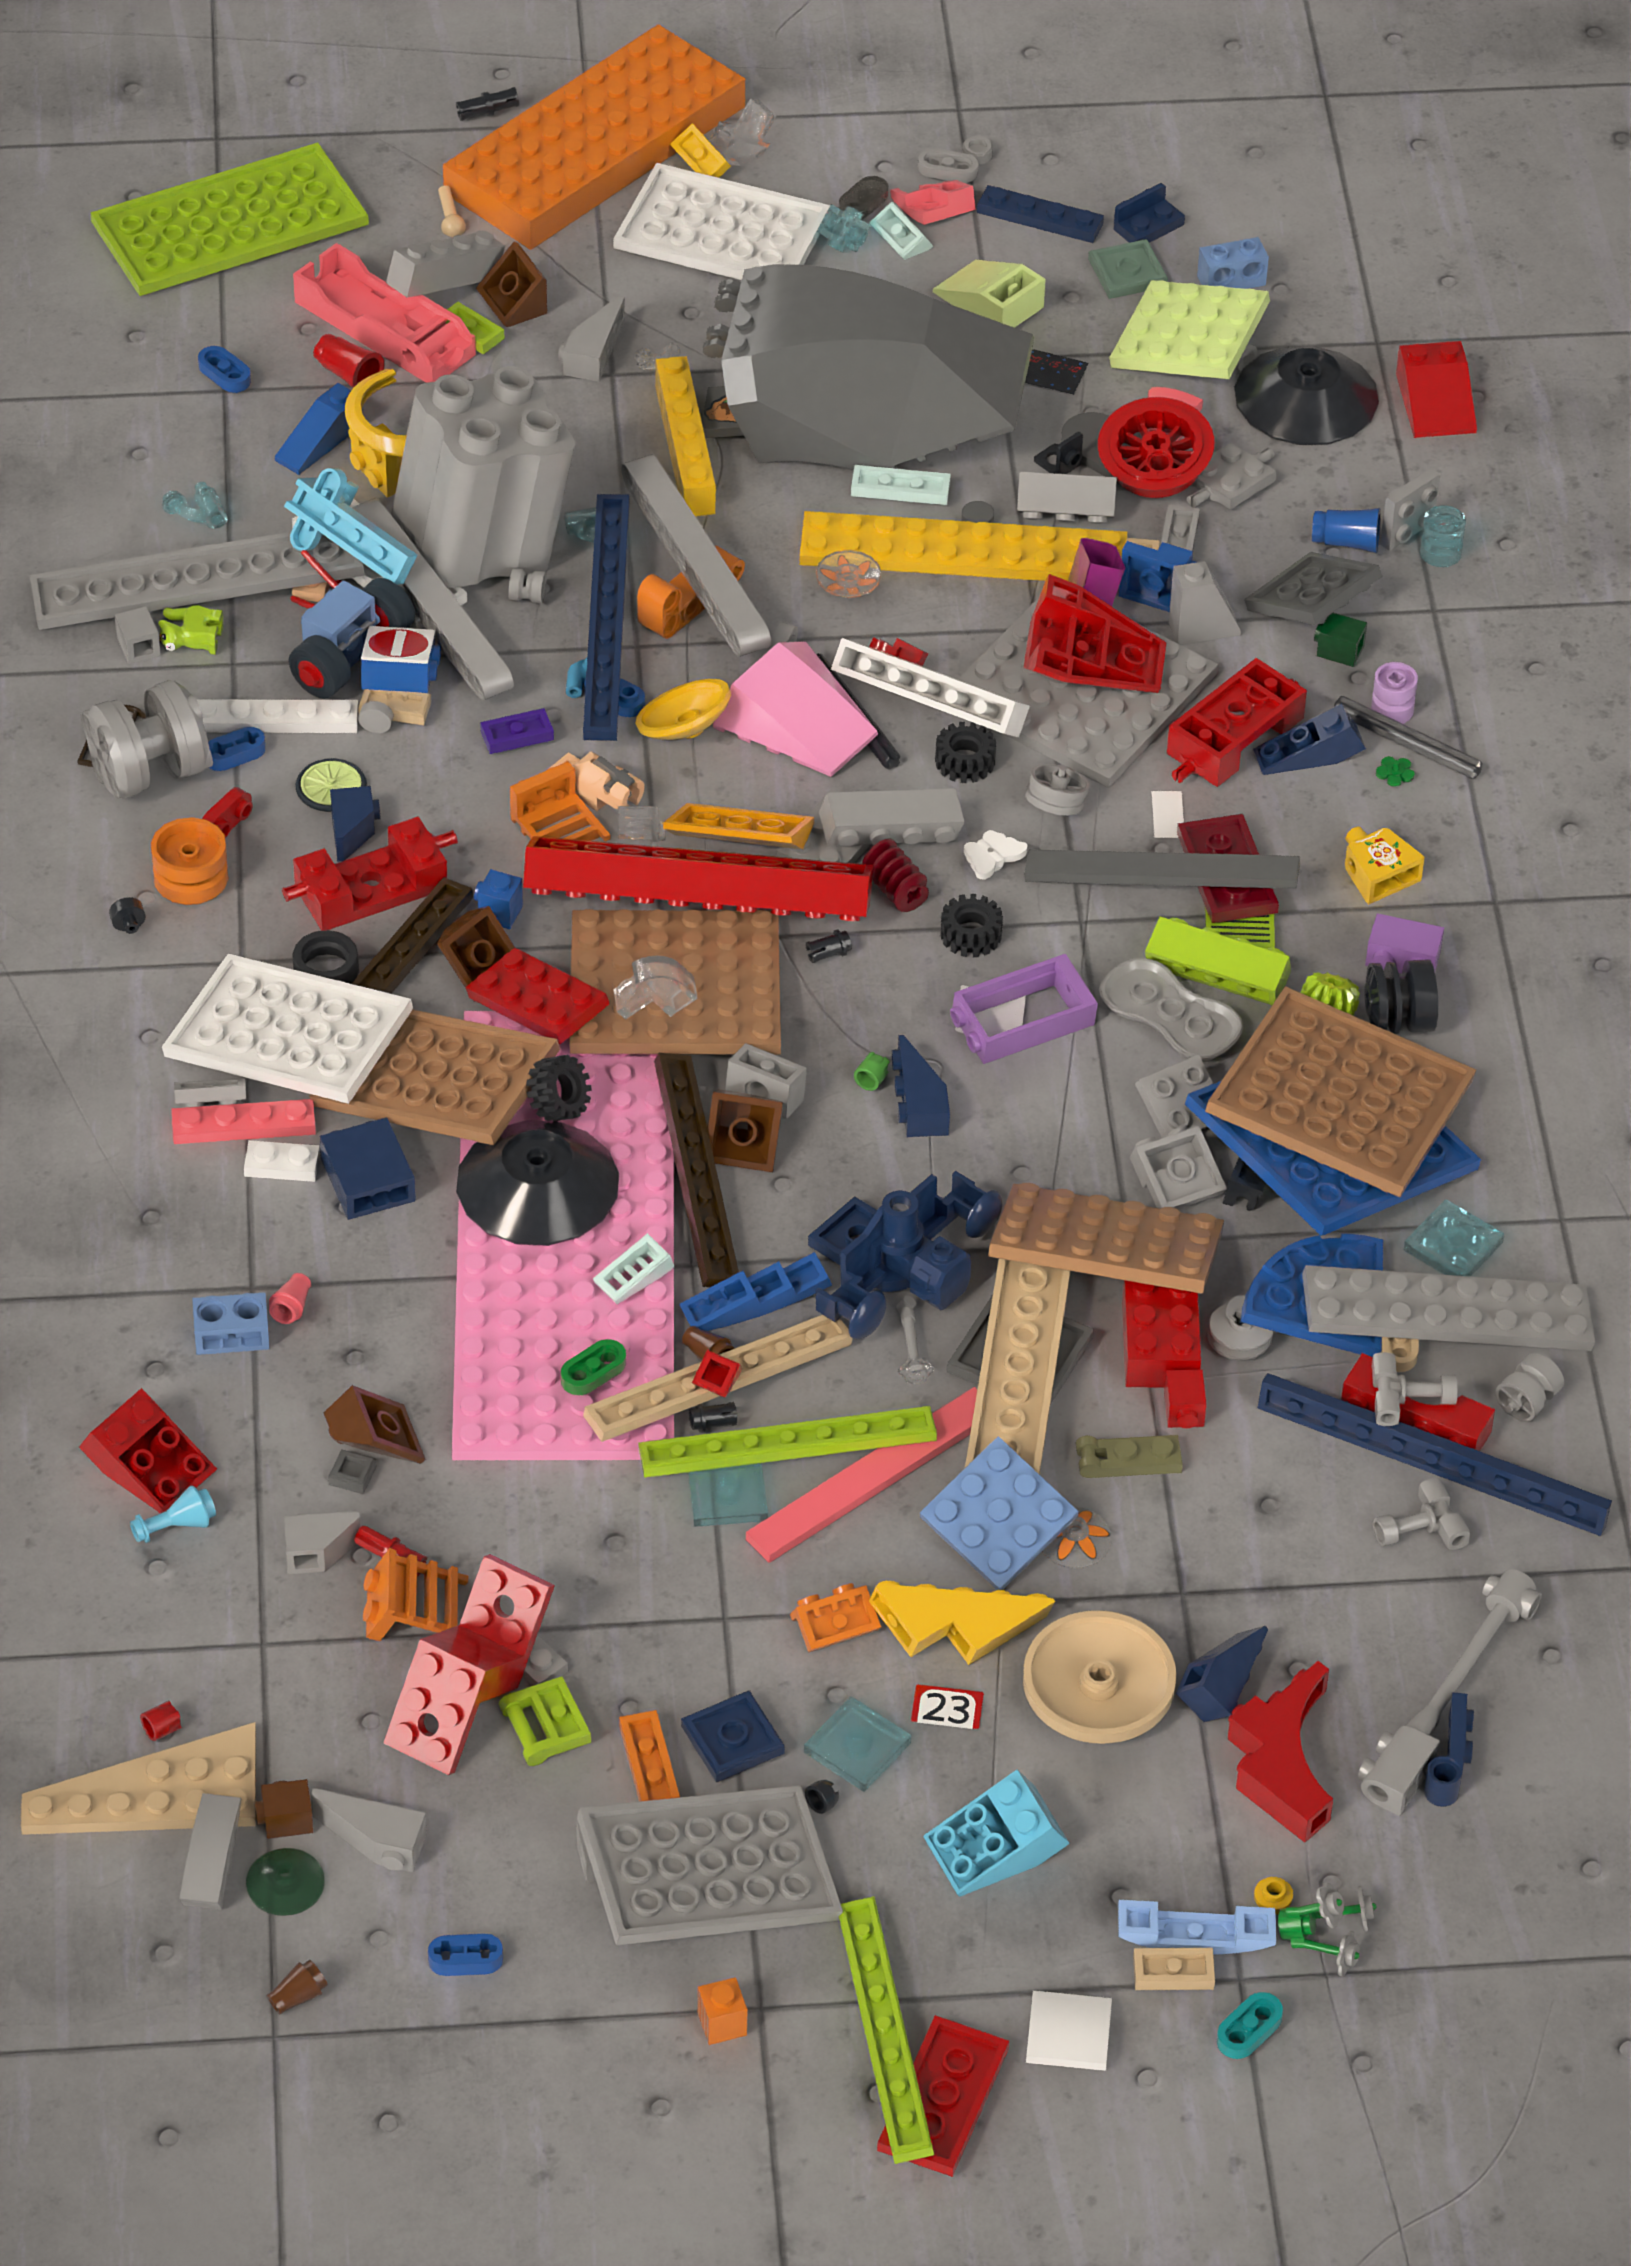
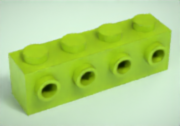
[1145,916,1291,1005]

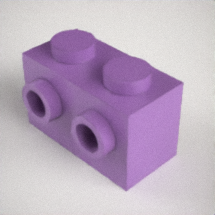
[1365,913,1444,974]

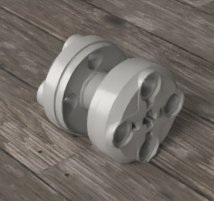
[81,680,213,799]

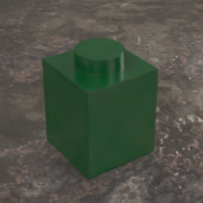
[1314,612,1367,667]

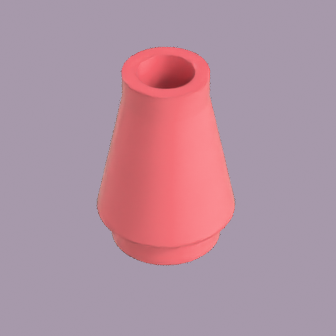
[269,1273,311,1324]

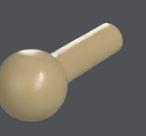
[438,186,466,237]

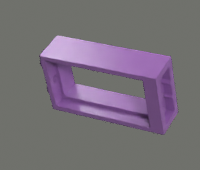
[950,954,1098,1064]

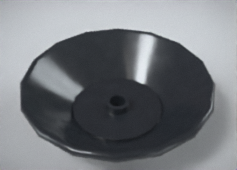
[1234,346,1379,445]
[456,1120,619,1246]

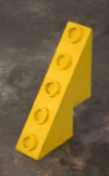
[869,1581,1055,1665]

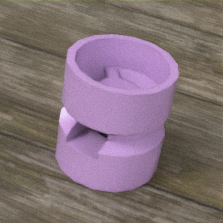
[1371,662,1418,724]

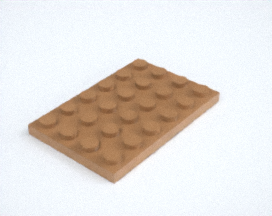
[309,1010,560,1145]
[988,1183,1224,1294]

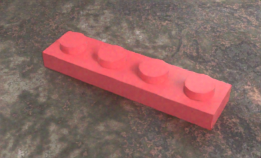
[172,1099,316,1144]

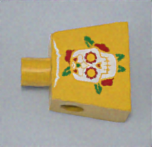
[1345,826,1425,905]

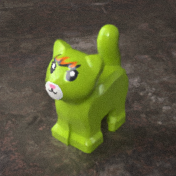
[158,605,223,655]

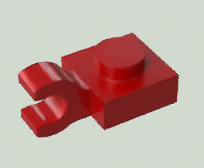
[869,637,929,666]

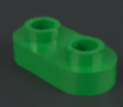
[561,1339,626,1395]

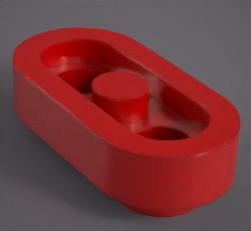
[202,787,253,838]

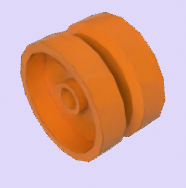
[151,817,229,905]

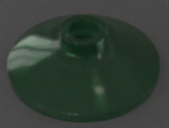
[246,1848,325,1916]

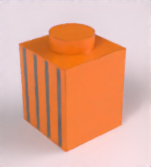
[697,1977,747,2045]

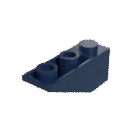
[1253,703,1366,775]
[892,1035,950,1137]
[1176,1626,1268,1722]

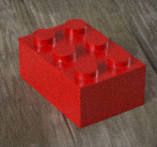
[1122,1280,1201,1388]

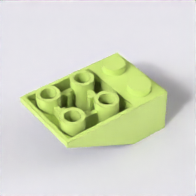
[933,260,1046,328]

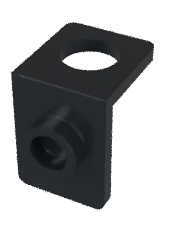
[1034,431,1083,474]

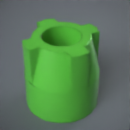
[854,1052,890,1091]

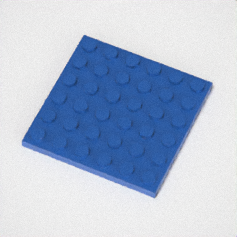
[1185,1080,1481,1236]

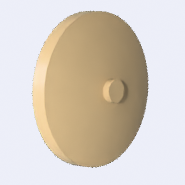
[1023,1611,1176,1744]

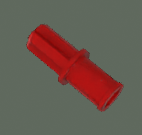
[354,1526,427,1577]

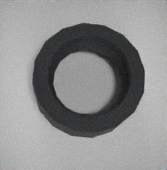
[292,930,359,984]

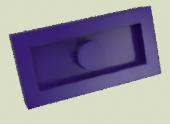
[480,708,554,754]

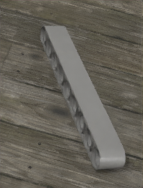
[621,454,771,657]
[352,498,514,701]

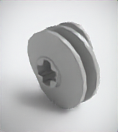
[1207,1295,1274,1360]

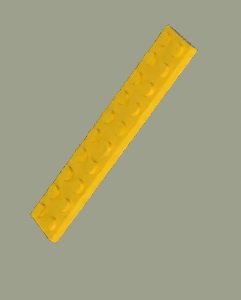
[799,511,1128,581]

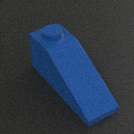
[275,383,363,475]

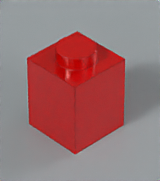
[1164,1370,1206,1429]

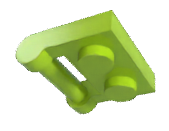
[498,1676,591,1766]

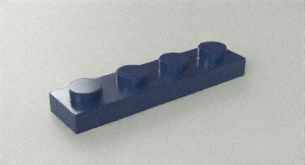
[977,185,1104,243]

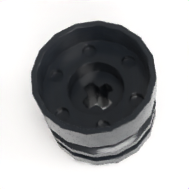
[1364,959,1438,1034]

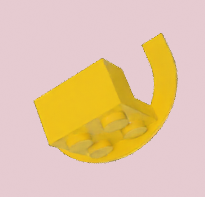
[345,369,407,498]

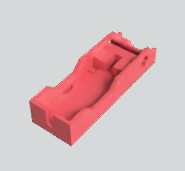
[293,243,476,383]

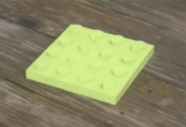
[1109,280,1270,379]

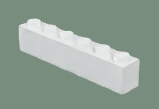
[831,638,1030,737]

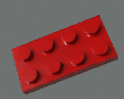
[465,948,610,1044]
[877,2015,1009,2177]

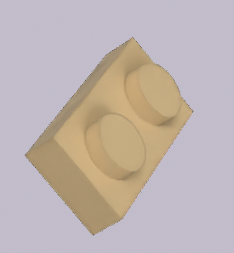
[1133,1948,1215,1990]

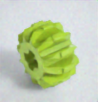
[1301,972,1360,1016]

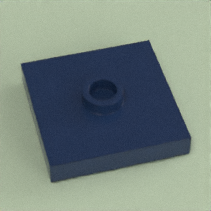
[681,1690,785,1782]

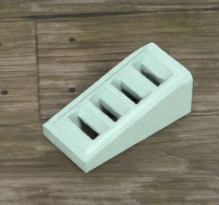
[593,1233,674,1304]

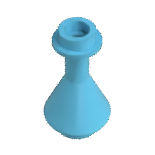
[130,1486,216,1543]

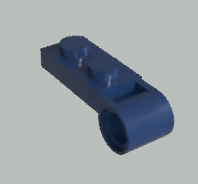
[1424,1692,1474,1807]

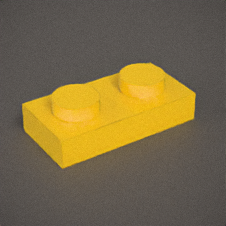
[670,123,731,178]

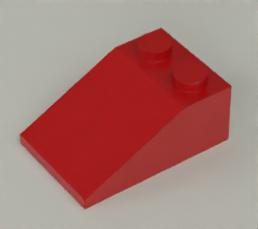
[1396,341,1477,438]

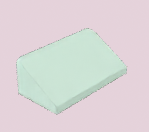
[869,202,934,260]

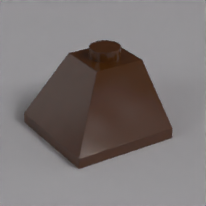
[437,906,515,1002]
[708,1089,784,1173]
[323,1385,426,1464]

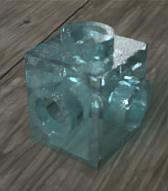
[816,204,871,253]

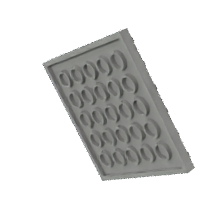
[958,598,1219,788]

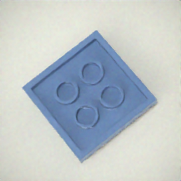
[920,1436,1079,1590]

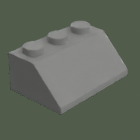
[1017,472,1117,523]

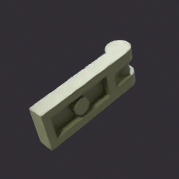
[1075,1435,1183,1478]

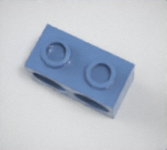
[1197,237,1269,289]
[192,1293,270,1355]

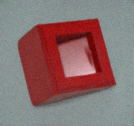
[692,1350,743,1398]

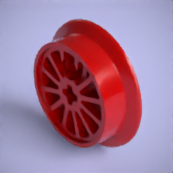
[1098,397,1215,498]

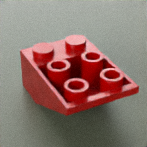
[79,1388,217,1514]

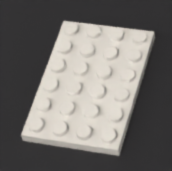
[613,163,830,280]
[162,954,413,1104]

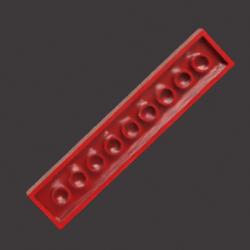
[523,836,873,921]

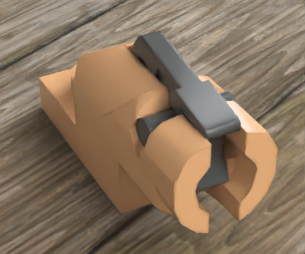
[548,751,644,812]

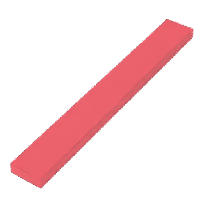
[746,1387,977,1563]

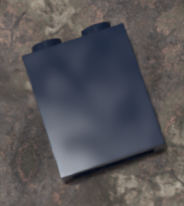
[319,1117,416,1220]

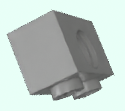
[726,1043,807,1119]

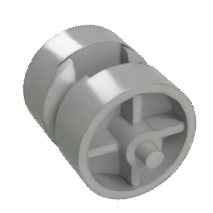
[1495,1353,1564,1422]

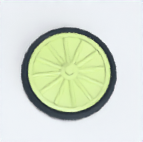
[295,758,367,812]

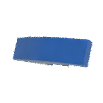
[679,1252,832,1331]

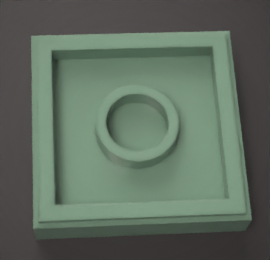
[1088,239,1168,299]

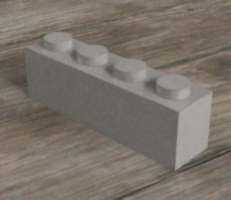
[386,231,505,298]
[819,788,964,847]

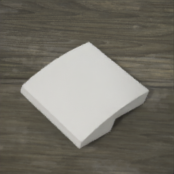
[1026,1990,1112,2071]

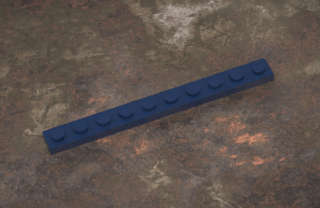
[583,494,630,741]
[1257,1373,1612,1536]

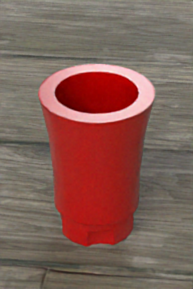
[313,334,385,388]

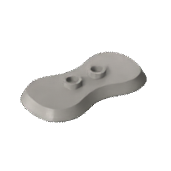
[1099,958,1243,1062]

